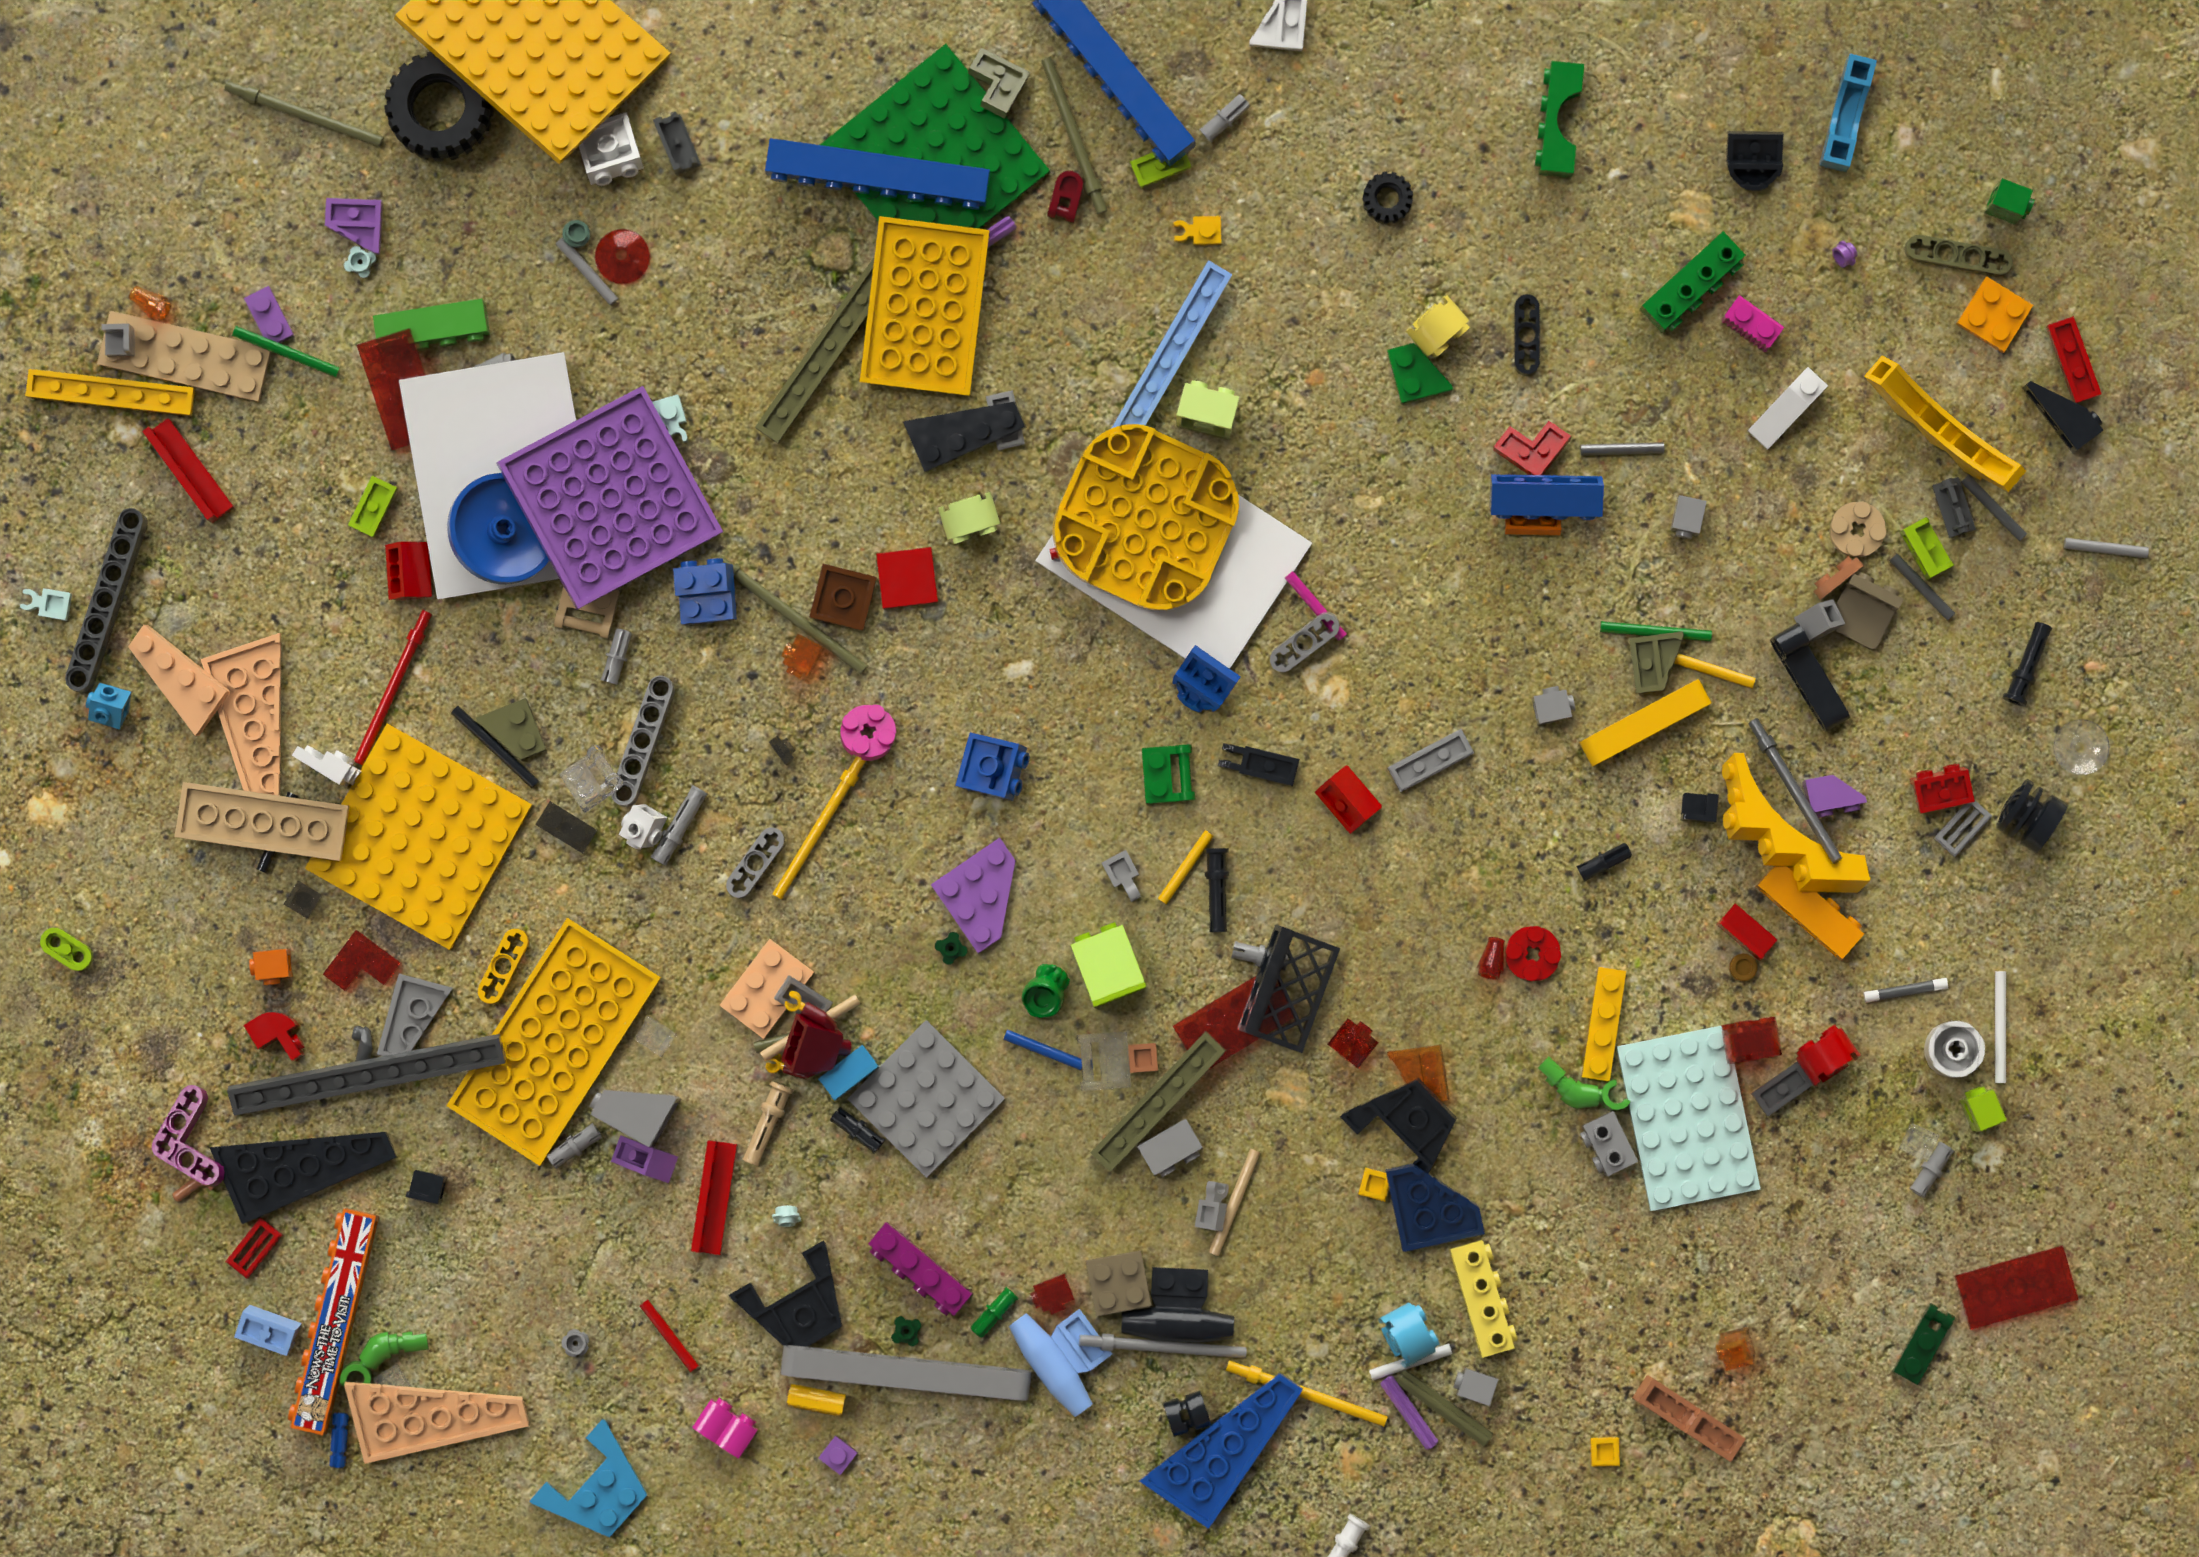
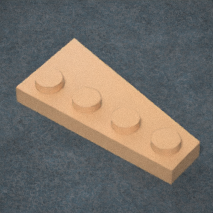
[128,625,231,736]

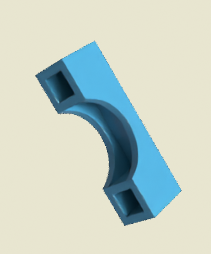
[1819,53,1877,172]

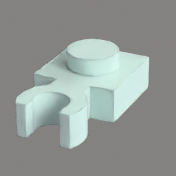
[652,394,688,443]
[20,588,72,621]

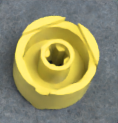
[1405,295,1470,357]

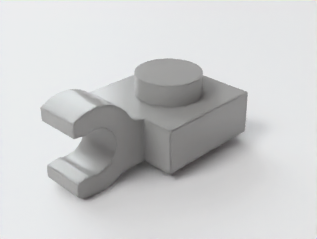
[1102,850,1141,902]
[1195,1181,1229,1232]

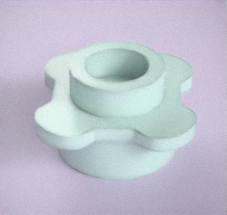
[344,246,376,278]
[772,1206,801,1227]

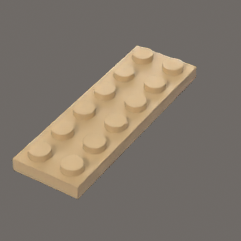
[97,311,272,403]
[175,782,350,861]

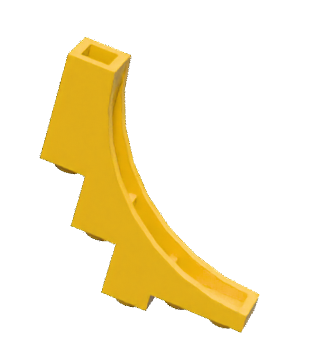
[1864,356,2026,492]
[1722,753,1871,893]

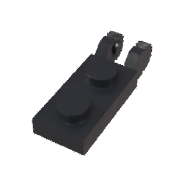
[1218,743,1300,787]

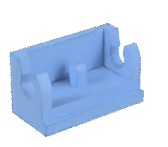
[234,1305,302,1356]

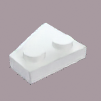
[1249,0,1307,51]

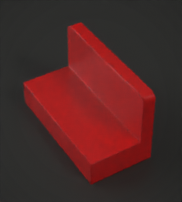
[1315,765,1382,834]
[1716,903,1778,961]

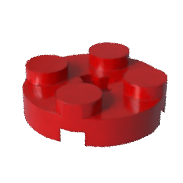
[1505,926,1561,981]

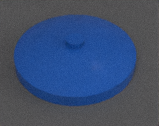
[447,473,550,585]

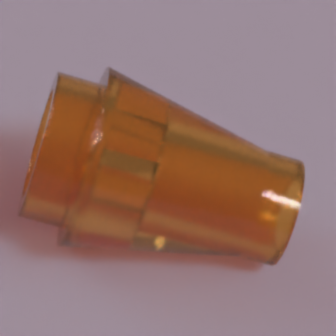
[129,285,172,322]

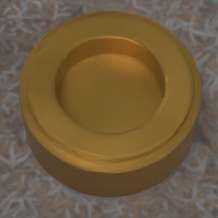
[1729,953,1758,982]

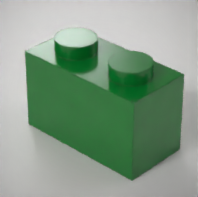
[1984,178,2035,225]

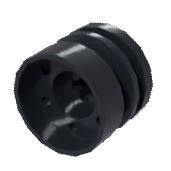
[1996,779,2068,853]

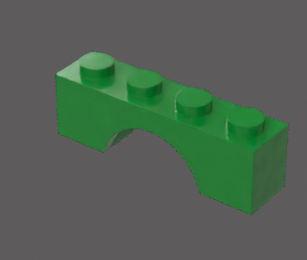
[1534,61,1585,178]

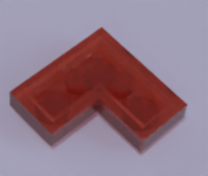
[323,930,402,991]

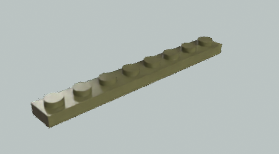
[755,258,874,444]

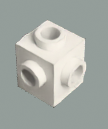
[619,804,667,850]

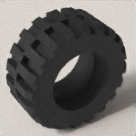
[384,52,494,162]

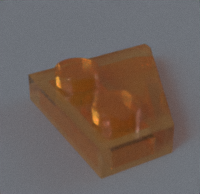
[1387,1044,1450,1101]

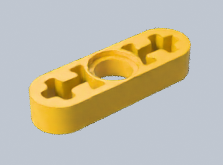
[478,929,529,1004]

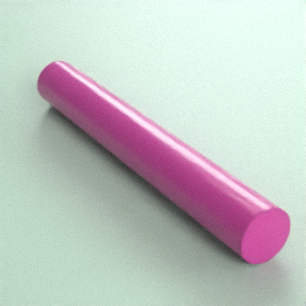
[1285,571,1347,641]

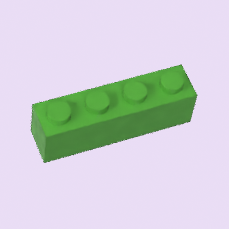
[373,298,490,355]

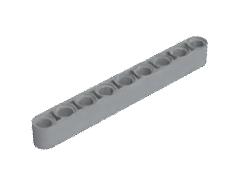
[780,1345,1032,1400]

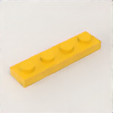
[1581,967,1626,1082]

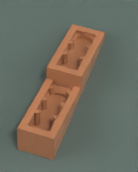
[1632,1375,1746,1462]

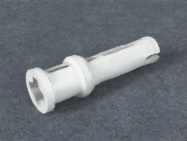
[1328,1514,1371,1557]

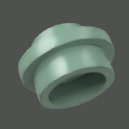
[562,220,590,248]

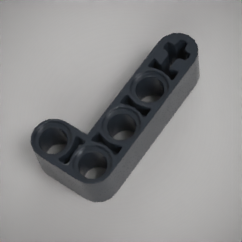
[1770,623,1850,732]

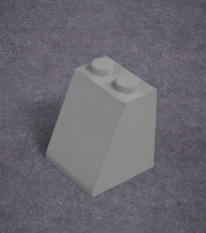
[589,1090,681,1147]

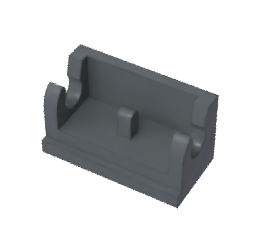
[653,112,701,175]

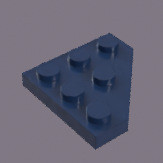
[1385,1164,1485,1252]

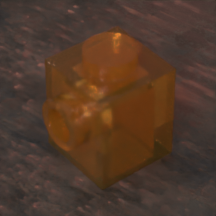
[781,634,824,679]
[1716,1327,1755,1371]

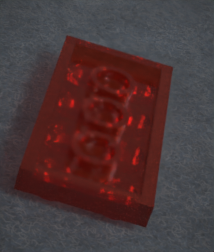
[356,328,426,450]
[1173,975,1293,1068]
[1954,1245,2079,1330]

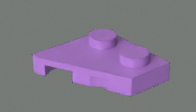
[325,198,383,255]

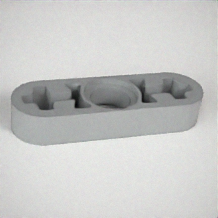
[1270,612,1340,672]
[726,828,785,898]

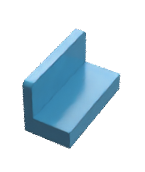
[819,1045,880,1101]

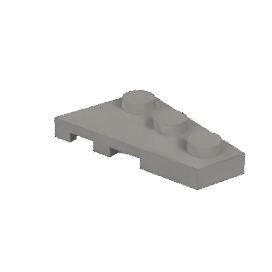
[377,974,453,1056]

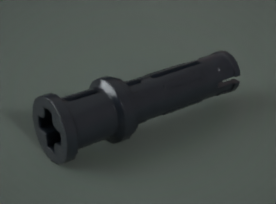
[2002,622,2052,707]
[1204,848,1229,932]

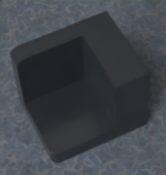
[1680,793,1719,824]
[405,1170,447,1204]

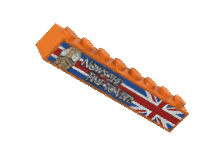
[288,1208,380,1435]

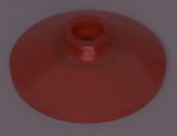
[595,229,650,284]

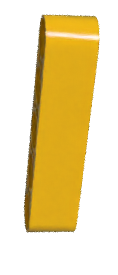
[1579,679,1712,767]

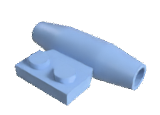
[1009,1309,1112,1417]

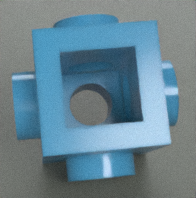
[85,682,131,729]

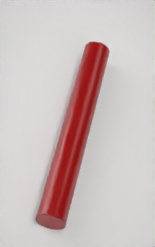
[640,1300,699,1372]

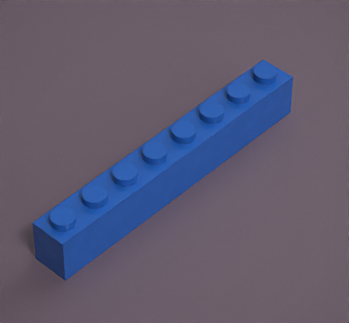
[1032,0,1196,166]
[765,138,990,210]

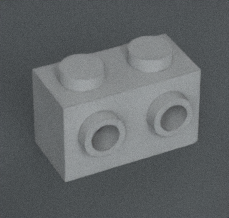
[1580,1111,1638,1176]

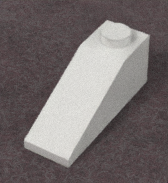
[1748,367,1828,450]

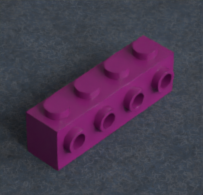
[868,1222,973,1316]

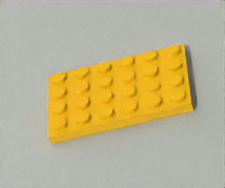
[859,216,990,396]

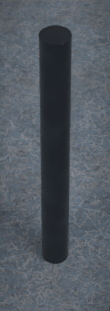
[451,706,539,789]

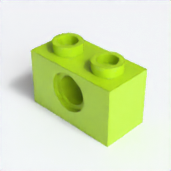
[1959,1086,2007,1131]

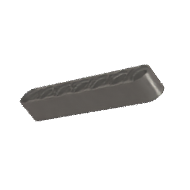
[65,508,148,693]

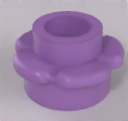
[1832,241,1857,267]

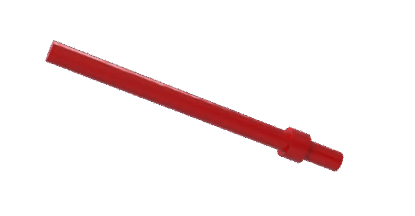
[354,610,432,765]

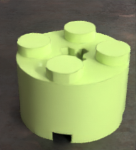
[938,491,1000,544]

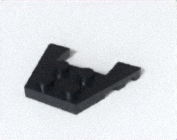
[1340,1078,1458,1174]
[729,1240,842,1347]

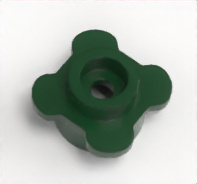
[935,932,968,965]
[891,1316,922,1347]

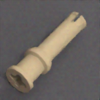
[742,1081,794,1166]

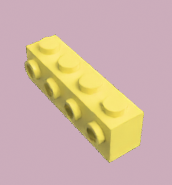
[1449,1240,1518,1358]

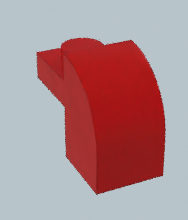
[243,1012,305,1061]

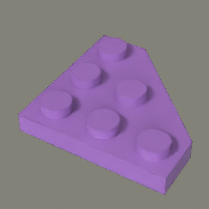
[931,838,1016,954]

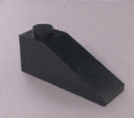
[2022,381,2103,453]

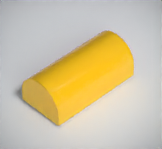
[787,1384,846,1417]

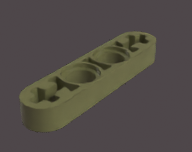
[1904,235,2013,276]

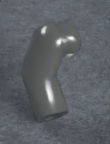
[352,1026,373,1062]

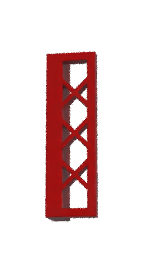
[142,418,235,524]
[691,1140,737,1255]

